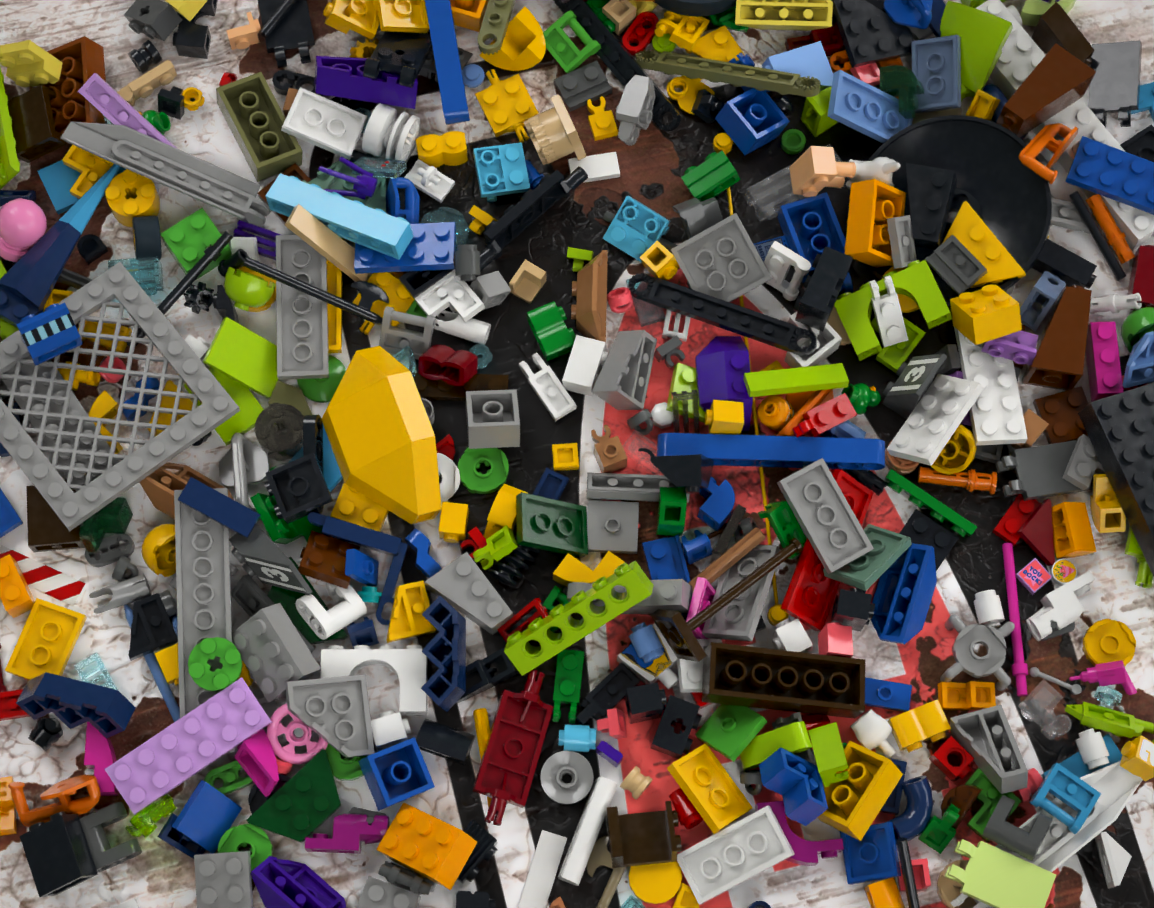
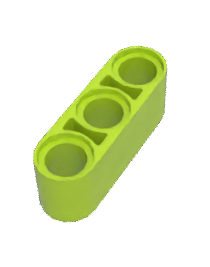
[739,721,812,770]

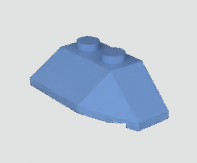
[1122,331,1154,388]

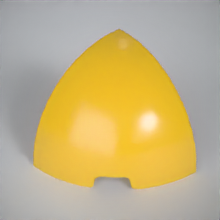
[479,6,546,71]

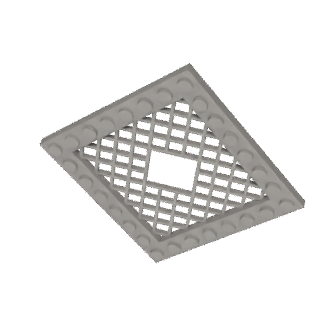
[0,262,240,532]

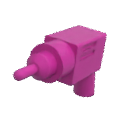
[1069,660,1137,695]

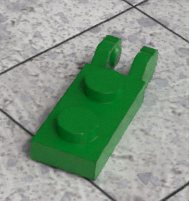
[553,649,584,724]

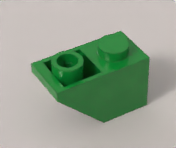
[656,487,687,536]

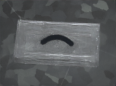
[622,429,664,475]

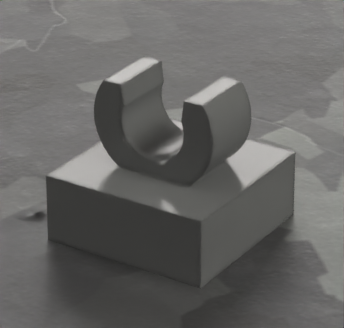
[654,335,685,369]

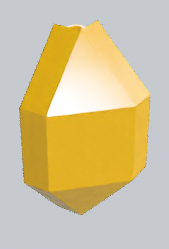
[322,346,442,525]

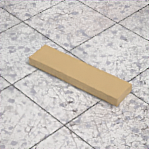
[285,204,371,282]

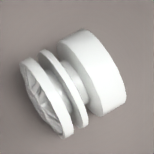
[362,103,421,166]

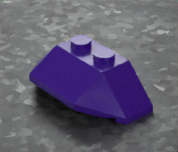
[695,336,753,432]
[251,856,346,908]

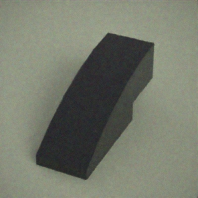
[454,647,520,705]

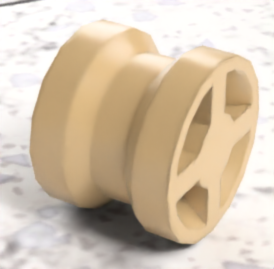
[620,766,653,800]

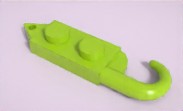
[1064,701,1154,743]

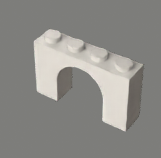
[320,645,428,716]

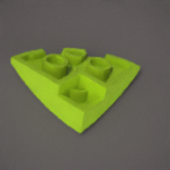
[940,1,1013,94]

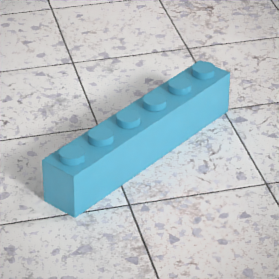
[265,173,413,260]

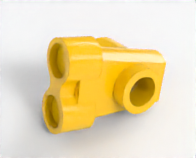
[57,361,101,391]

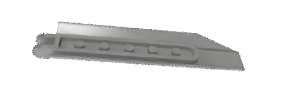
[60,121,271,227]

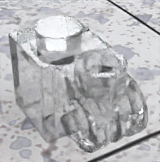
[1018,679,1072,740]

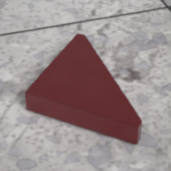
[1017,499,1055,566]

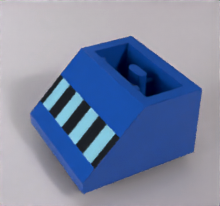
[16,303,83,366]

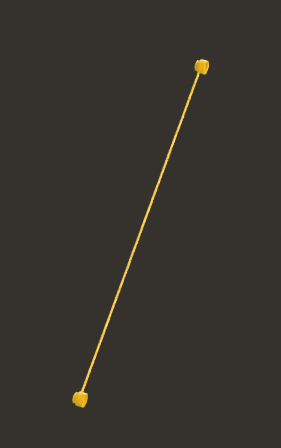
[713,133,789,626]

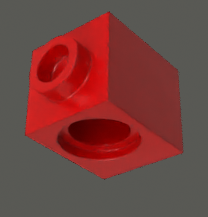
[929,736,974,781]

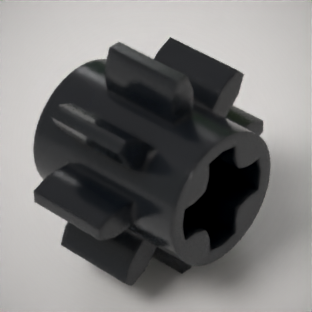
[182,281,214,314]

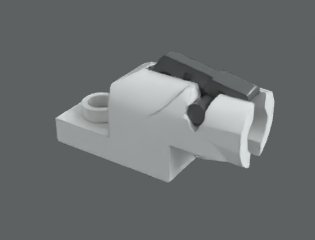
[1026,571,1095,641]

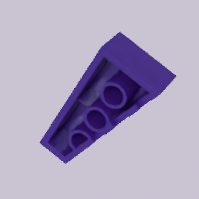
[314,56,418,109]

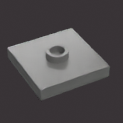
[587,500,639,554]

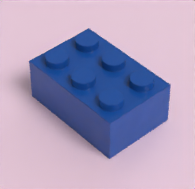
[777,192,846,283]

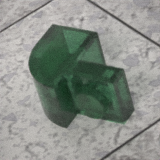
[880,65,924,119]
[79,497,133,553]

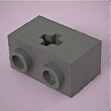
[124,0,182,41]

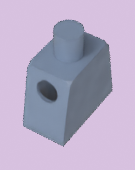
[1020,271,1066,331]

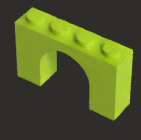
[834,260,952,361]

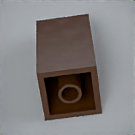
[996,44,1096,137]
[1022,285,1092,390]

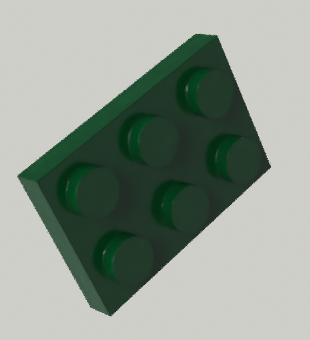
[516,492,588,558]

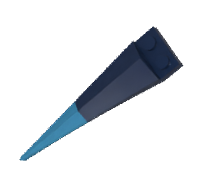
[0,164,121,328]

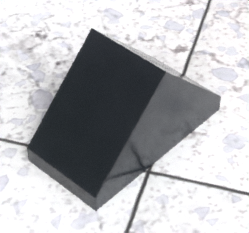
[399,269,454,299]

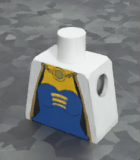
[617,623,679,690]

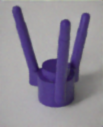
[318,157,378,200]

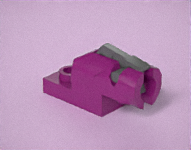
[305,807,390,854]

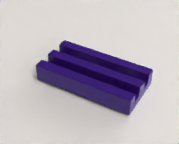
[230,220,281,260]

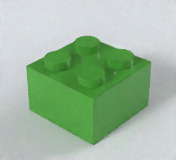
[160,208,232,280]

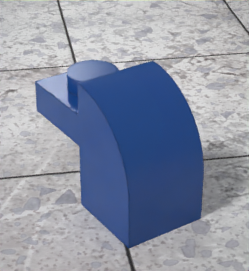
[697,476,735,532]

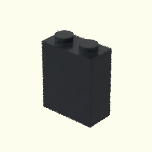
[20,811,98,897]

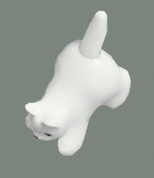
[846,157,901,190]

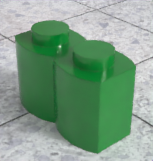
[527,301,576,361]

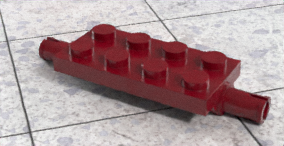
[472,670,554,826]

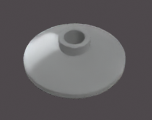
[540,751,594,804]

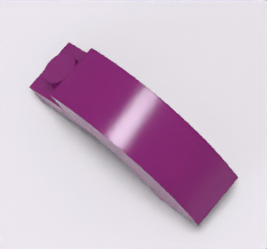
[755,801,844,866]

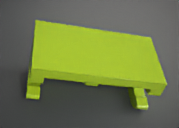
[808,722,849,787]

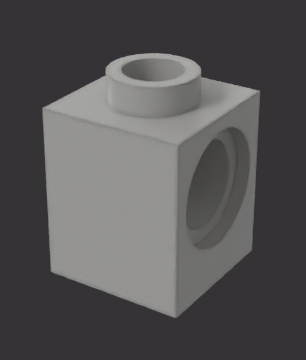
[469,271,511,310]

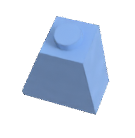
[762,41,834,91]

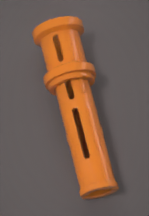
[917,466,997,494]

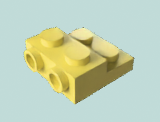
[0,40,63,87]

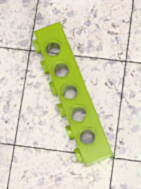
[504,561,654,676]

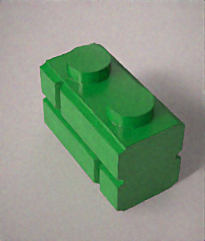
[681,151,740,202]

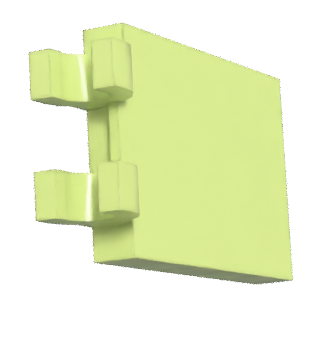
[944,839,1056,908]

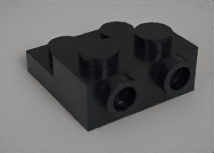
[265,453,333,524]

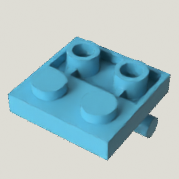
[473,142,530,202]
[602,196,670,263]

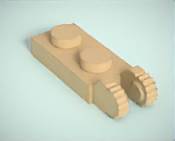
[117,60,177,107]

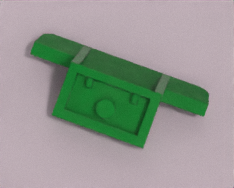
[250,466,323,545]

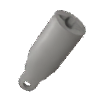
[89,573,152,614]

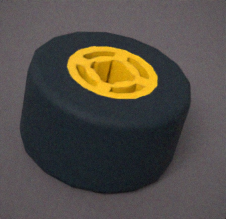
[132,216,162,262]

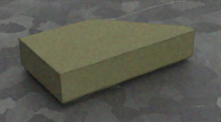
[268,381,312,418]

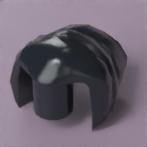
[28,717,63,751]

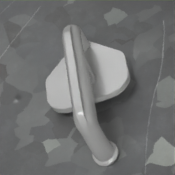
[219,433,270,513]

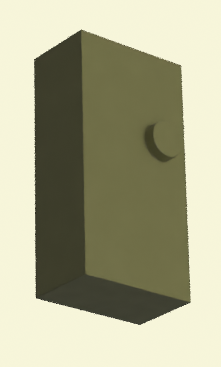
[216,72,303,182]

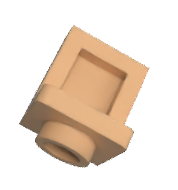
[226,11,261,50]

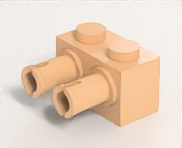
[789,146,856,197]

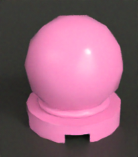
[0,198,47,263]

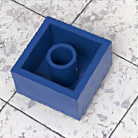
[715,88,790,155]
[358,737,435,811]

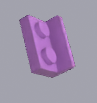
[981,330,1039,365]

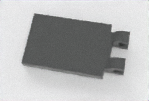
[995,440,1093,501]

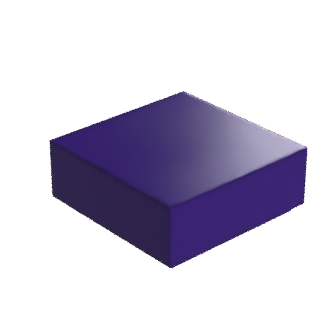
[596,740,623,767]

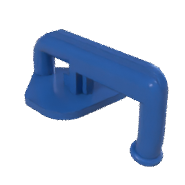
[883,0,933,29]
[386,177,420,224]

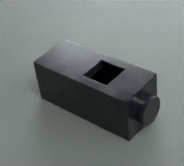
[1031,239,1097,289]

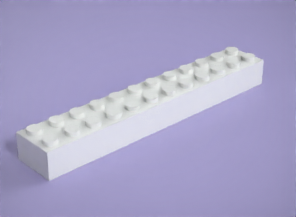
[976,0,1154,251]

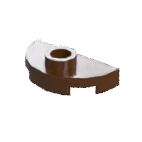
[941,785,983,829]

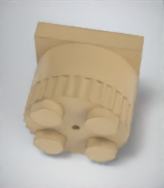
[524,94,586,165]

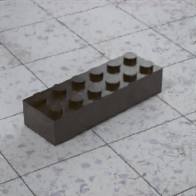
[702,642,865,719]

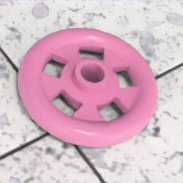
[266,703,329,765]

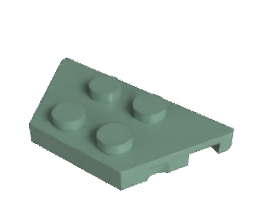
[302,160,386,212]

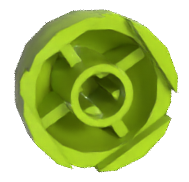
[224,267,276,311]

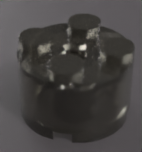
[255,403,304,461]

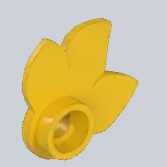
[666,75,715,114]

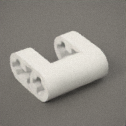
[295,582,367,640]

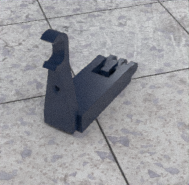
[308,512,409,625]

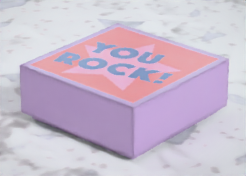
[1016,558,1053,595]

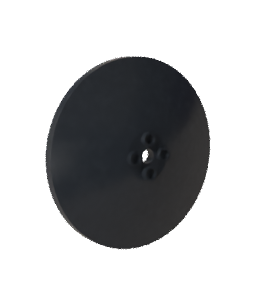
[866,115,1052,308]

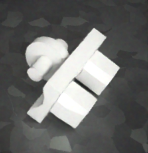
[404,159,455,203]

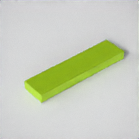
[743,363,849,397]

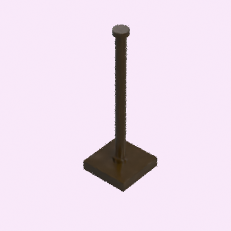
[650,538,803,662]

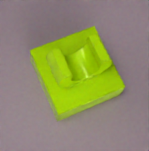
[567,247,594,272]

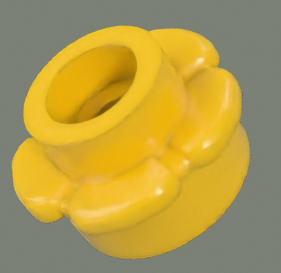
[182,87,205,111]

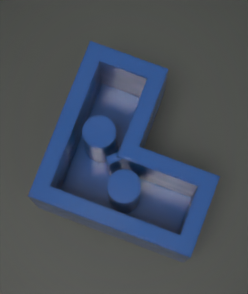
[759,747,828,826]

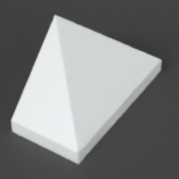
[1095,832,1132,889]

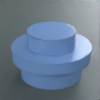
[462,64,485,88]

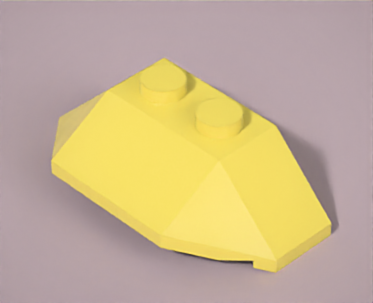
[735,0,833,31]

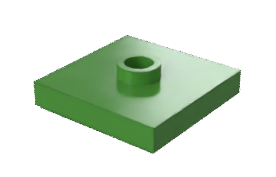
[695,704,767,762]

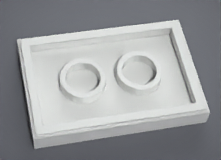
[281,87,368,160]

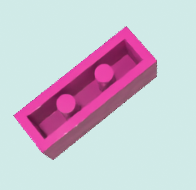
[1085,321,1123,402]

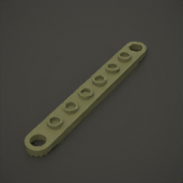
[477,0,516,55]
[636,49,821,97]

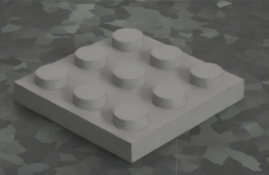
[671,213,773,302]

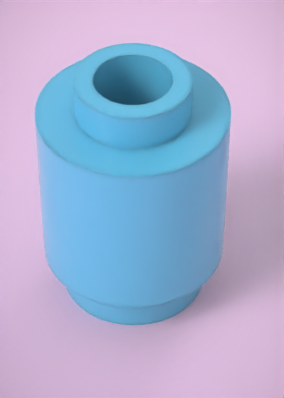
[558,724,596,752]

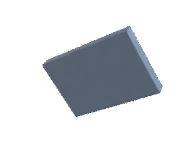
[912,35,961,114]

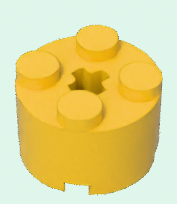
[105,169,160,227]

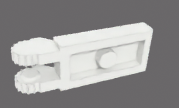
[869,275,908,347]
[519,352,577,422]

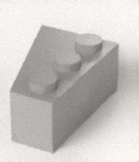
[591,330,657,410]
[425,552,513,635]

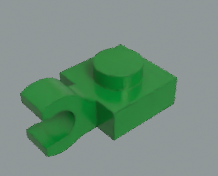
[918,803,960,854]

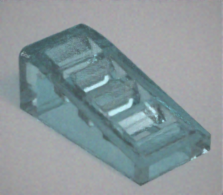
[74,652,120,692]

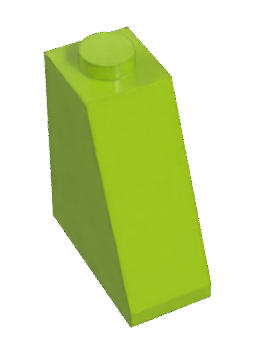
[801,86,838,137]

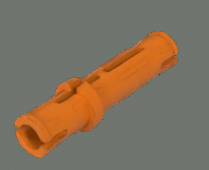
[1085,194,1135,264]

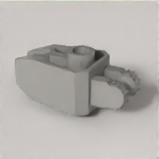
[615,75,655,146]

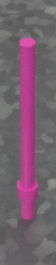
[1002,543,1028,697]

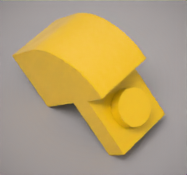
[1090,474,1126,533]
[483,484,528,539]

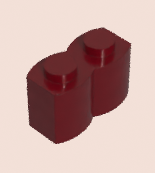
[418,344,478,386]

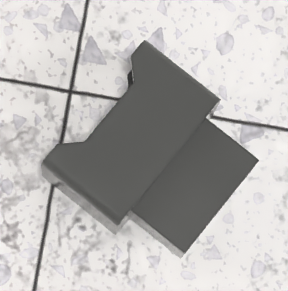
[672,197,723,242]

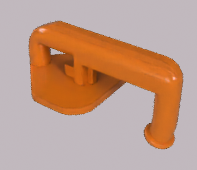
[1018,123,1078,184]
[773,389,834,436]
[8,774,101,827]

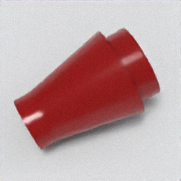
[669,788,703,830]

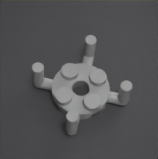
[940,614,1015,691]

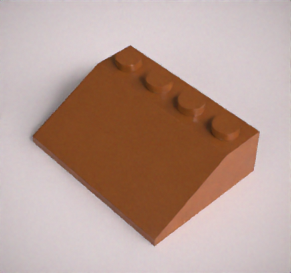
[29,36,109,144]

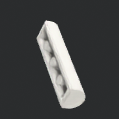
[558,776,617,886]

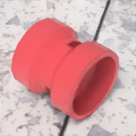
[1012,768,1043,803]

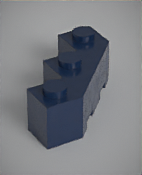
[421,596,466,712]
[16,672,136,738]

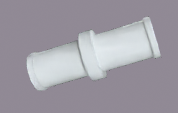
[1090,293,1142,314]

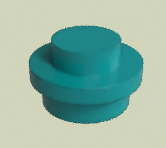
[356,586,382,603]

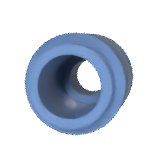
[628,622,664,664]

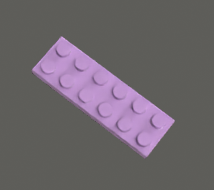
[105,677,272,815]

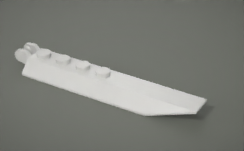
[950,761,1143,908]

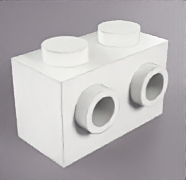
[562,335,609,397]

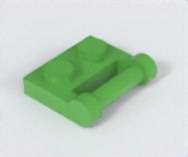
[543,10,601,73]

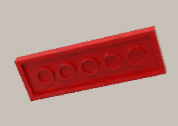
[780,469,874,631]

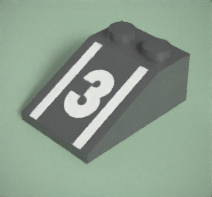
[882,353,947,420]
[229,524,313,595]

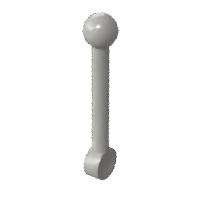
[1029,667,1082,695]

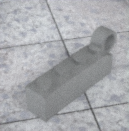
[567,579,693,614]

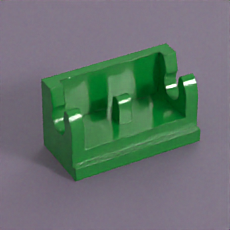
[758,501,807,559]

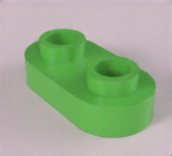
[204,760,253,795]

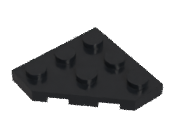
[831,0,914,68]

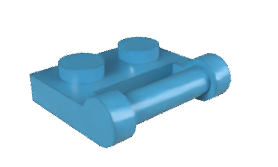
[1029,762,1101,834]

